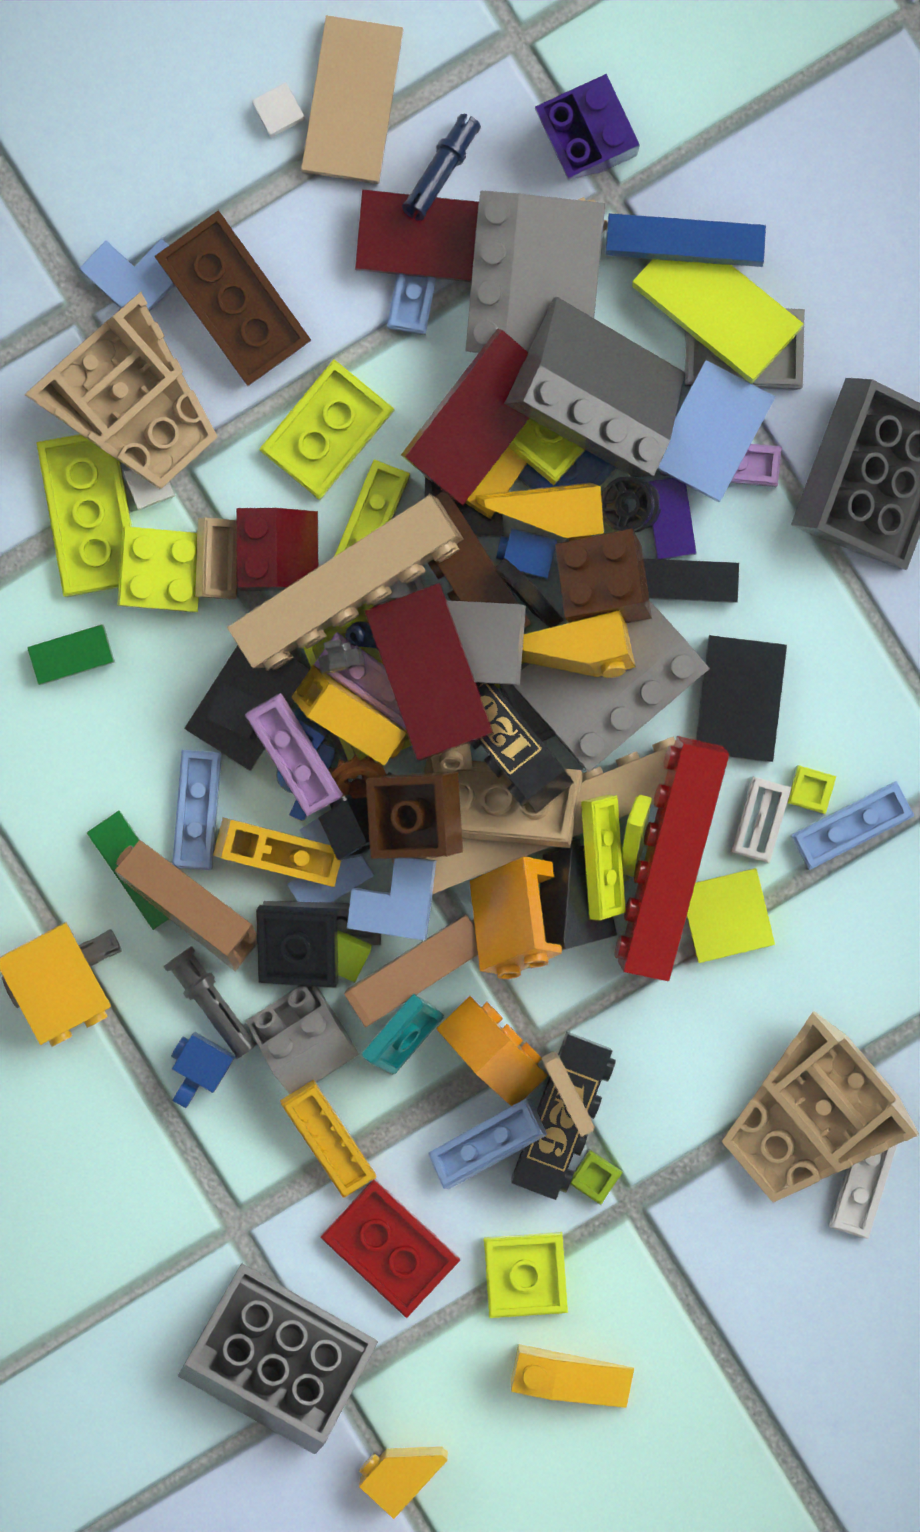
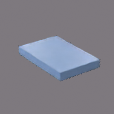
[657,360,775,502]

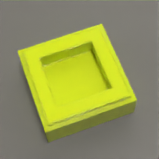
[787,765,837,814]

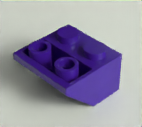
[535,73,640,180]

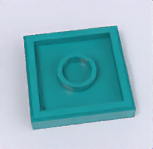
[361,993,444,1075]

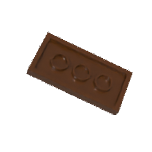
[154,210,311,387]

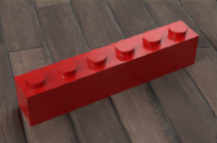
[614,736,730,982]

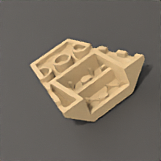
[24,292,218,489]
[721,1011,919,1203]

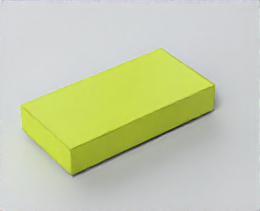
[622,794,652,877]

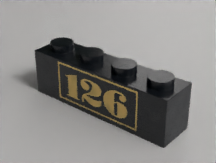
[470,683,574,813]
[511,1031,616,1200]

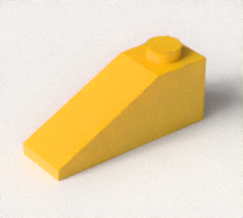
[476,483,604,541]
[522,610,636,678]
[213,817,341,887]
[510,1344,634,1408]

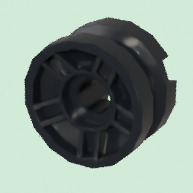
[601,476,661,532]

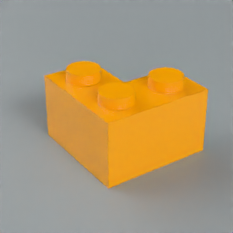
[436,996,548,1106]

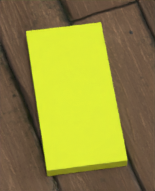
[632,259,804,384]
[36,434,132,597]

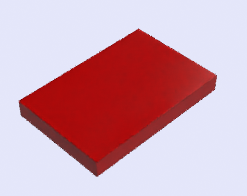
[320,1179,460,1318]

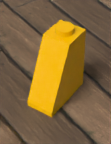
[291,665,407,766]

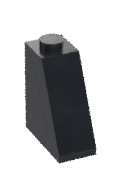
[539,838,617,950]

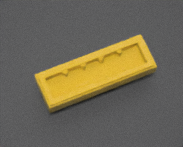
[280,1079,377,1198]

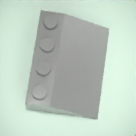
[465,190,605,353]
[513,600,710,772]

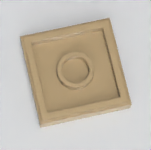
[542,1051,595,1137]

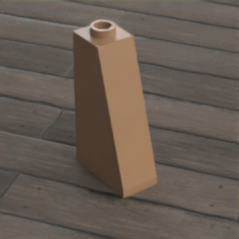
[115,840,257,972]
[344,914,478,1028]

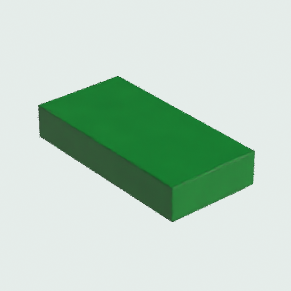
[27,624,115,685]

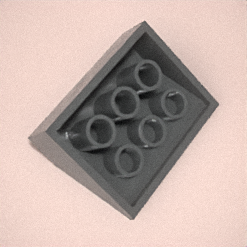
[504,297,685,477]
[791,378,920,570]
[178,1263,378,1454]

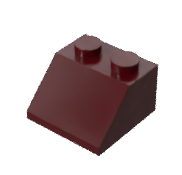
[236,508,319,591]

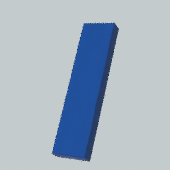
[605,213,766,267]

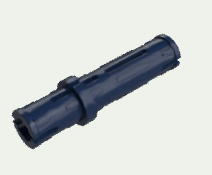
[402,114,481,221]

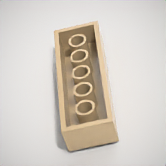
[227,495,464,670]

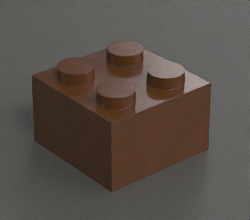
[555,529,652,623]
[366,772,463,859]

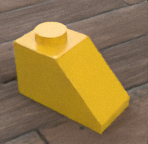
[359,1446,448,1519]

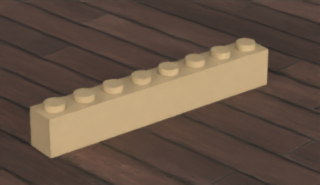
[392,736,675,894]

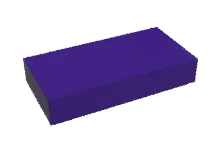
[649,478,697,559]

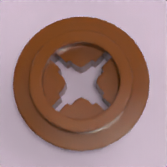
[328,754,387,799]

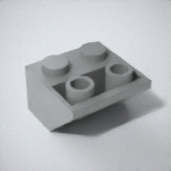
[246,986,359,1094]

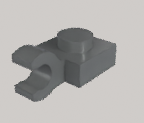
[318,639,365,674]

